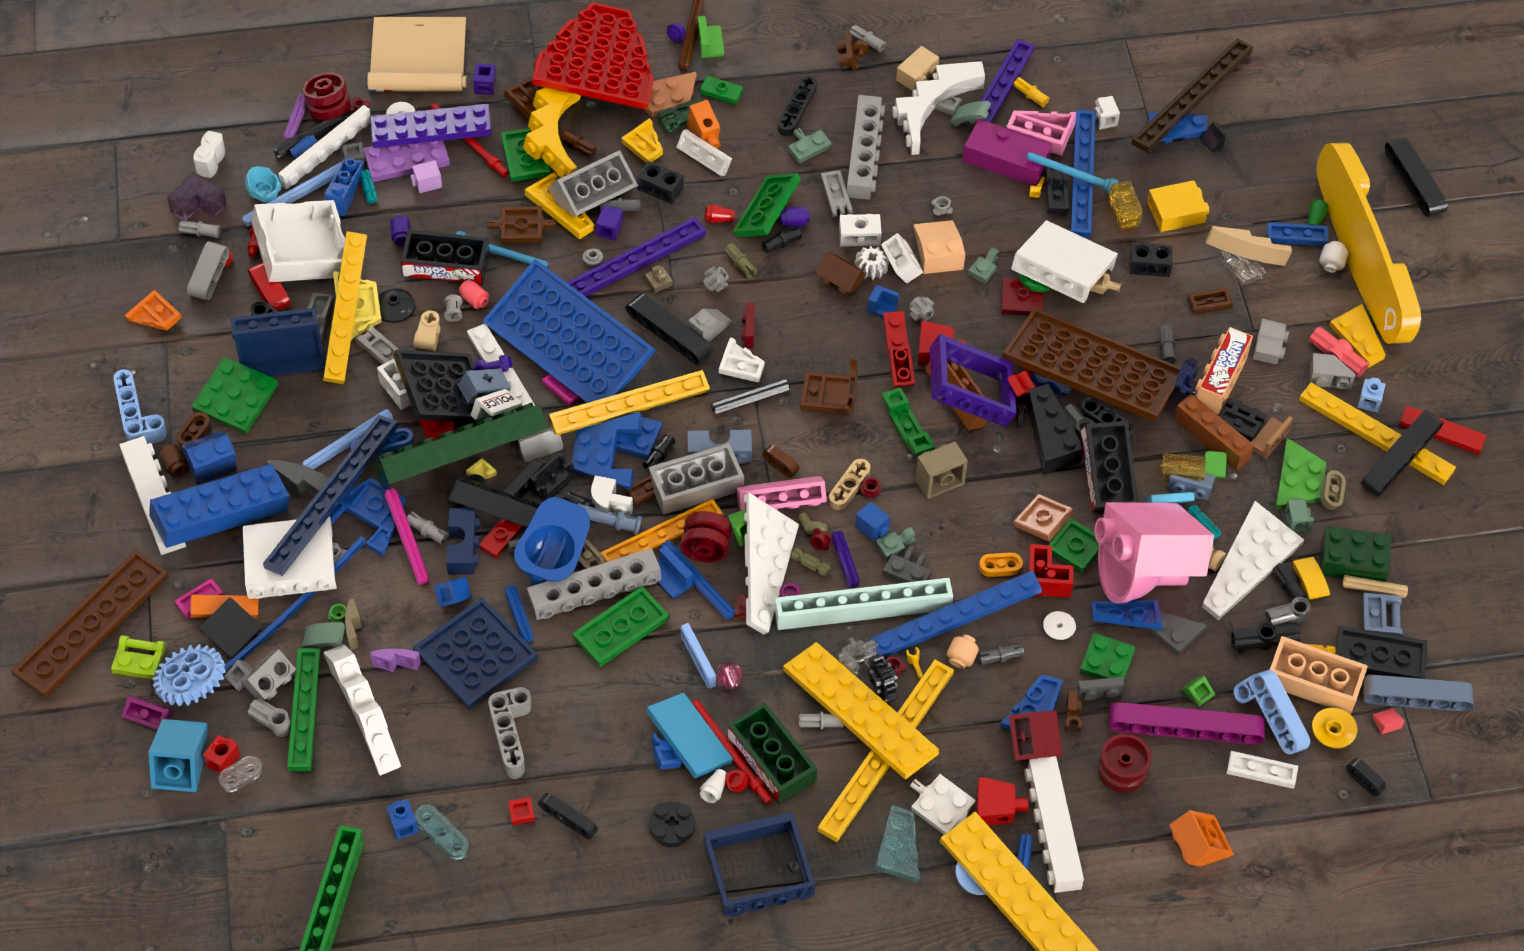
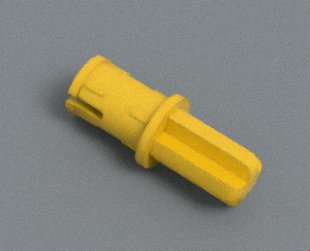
[1013,77,1050,108]

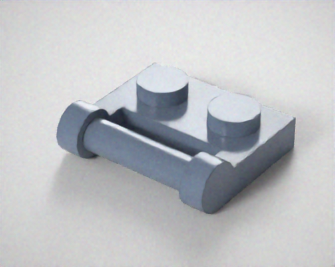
[1362,593,1403,636]

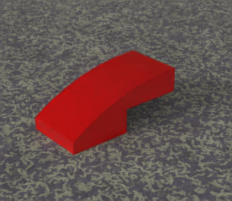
[1007,370,1038,397]

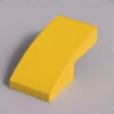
[1293,557,1330,600]

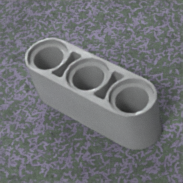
[187,241,229,301]

